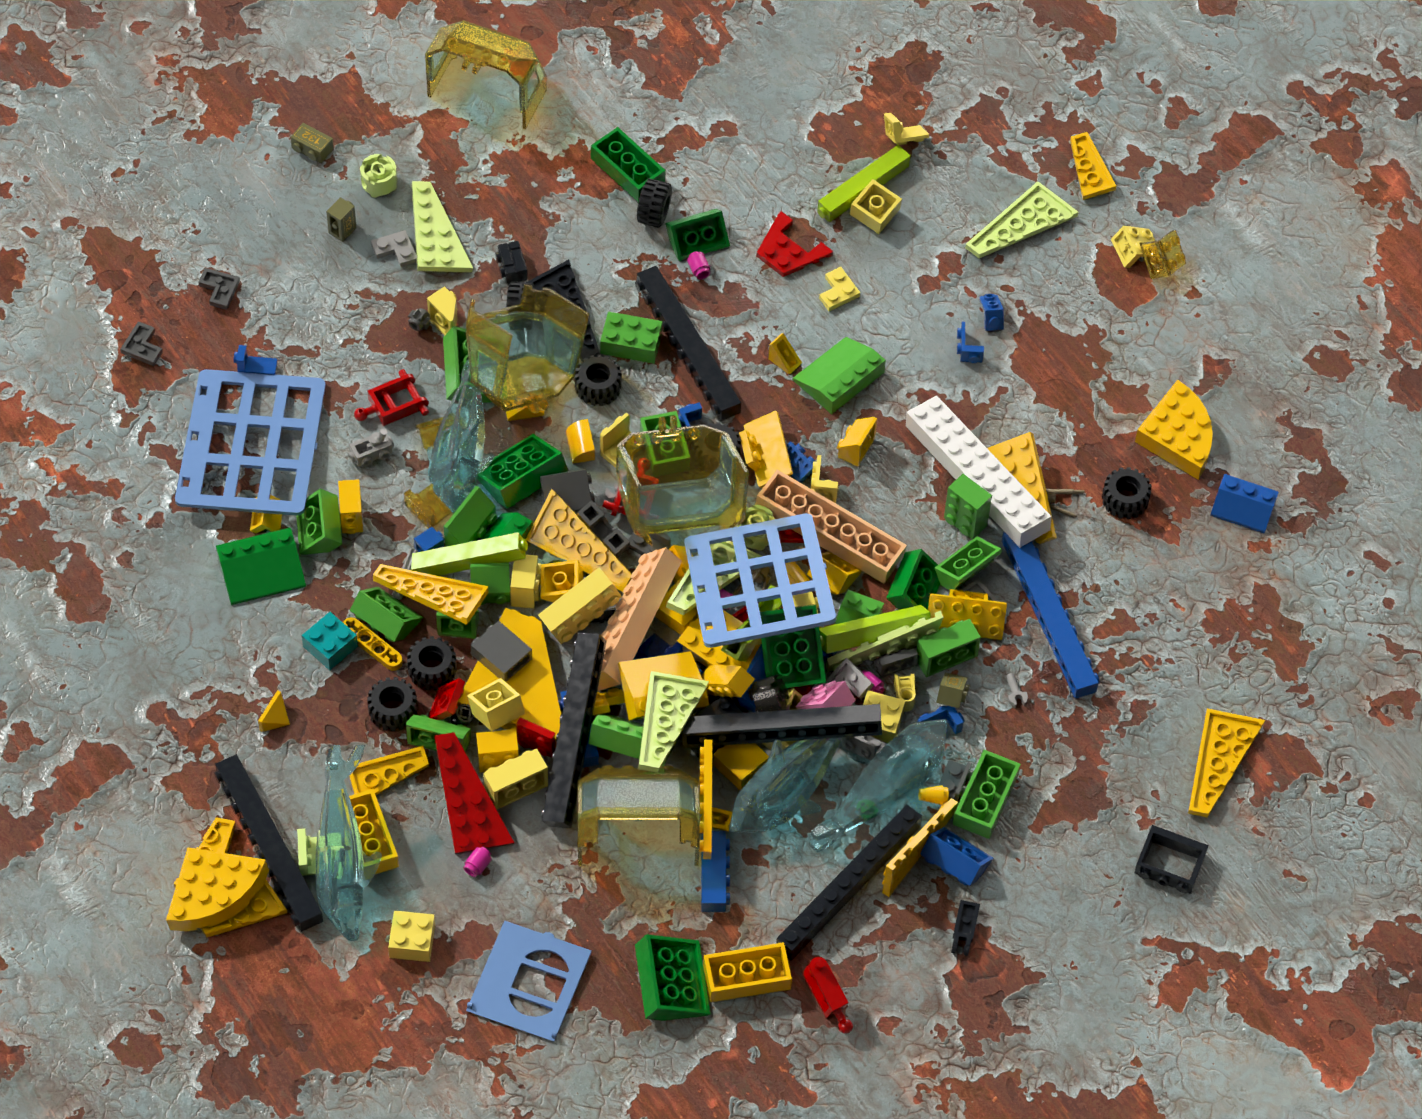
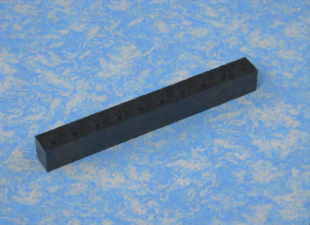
[635,266,741,421]
[541,633,607,828]
[682,704,882,748]
[214,754,323,932]
[776,804,922,961]

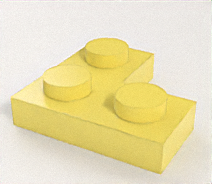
[819,267,860,311]

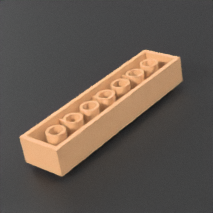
[755,470,907,583]
[598,547,682,691]

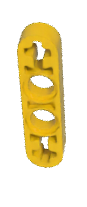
[343,617,402,671]

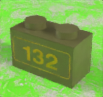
[291,123,334,164]
[326,197,357,242]
[936,672,970,708]

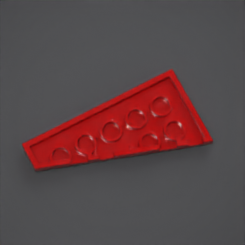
[434,732,514,854]

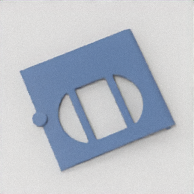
[466,921,592,1042]

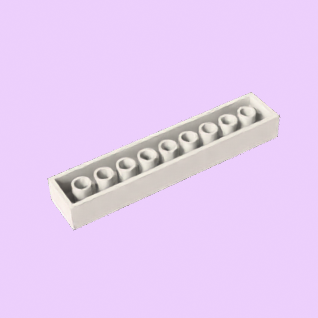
[906,396,1051,548]

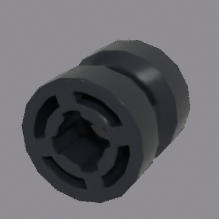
[451,704,474,727]

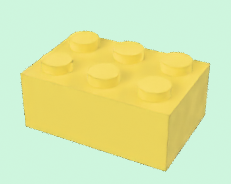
[483,749,548,810]

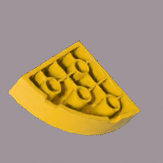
[1135,380,1213,479]
[166,847,269,931]

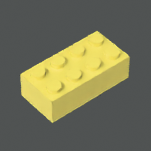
[538,567,622,644]

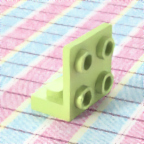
[297,829,341,876]

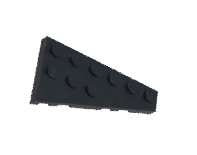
[526,259,600,362]

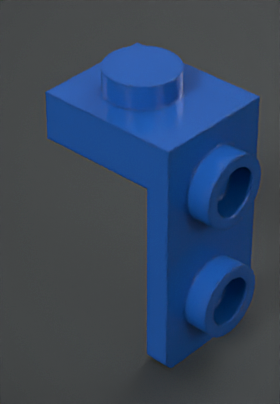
[979,294,1004,331]
[957,321,984,363]
[234,345,277,375]
[678,402,702,448]
[917,705,964,735]

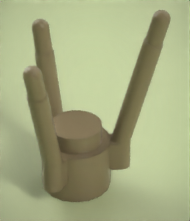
[1046,488,1085,518]
[733,567,770,596]

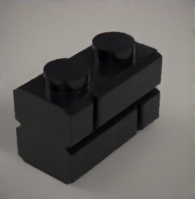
[495,241,528,284]

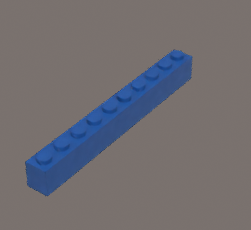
[1002,532,1100,699]

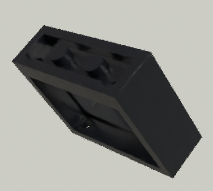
[1134,825,1209,894]

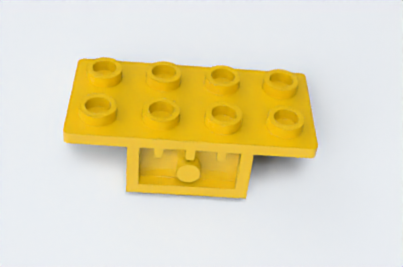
[739,411,793,488]
[928,589,1007,640]

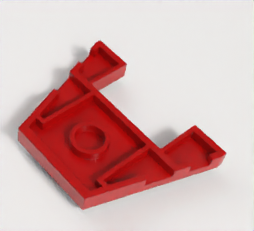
[756,211,833,277]

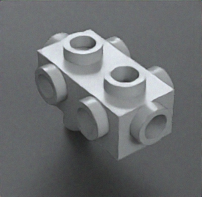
[348,429,394,467]

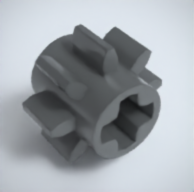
[408,308,431,331]

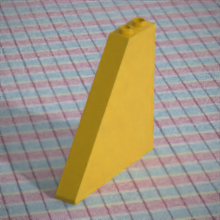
[457,608,561,745]

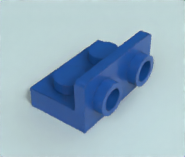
[786,441,816,483]

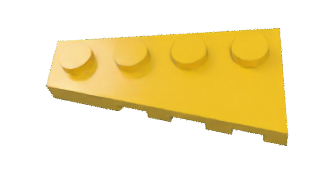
[347,746,429,795]

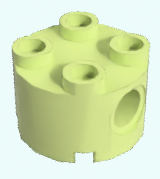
[360,154,397,198]
[737,505,774,551]

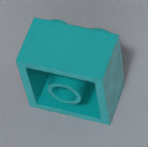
[301,612,358,671]

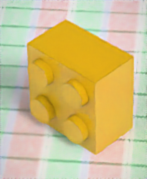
[476,729,519,773]

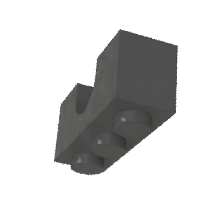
[577,500,630,558]

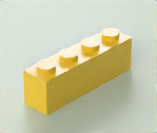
[701,665,755,697]

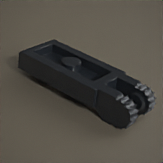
[951,900,980,956]

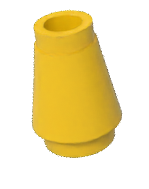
[918,785,949,805]

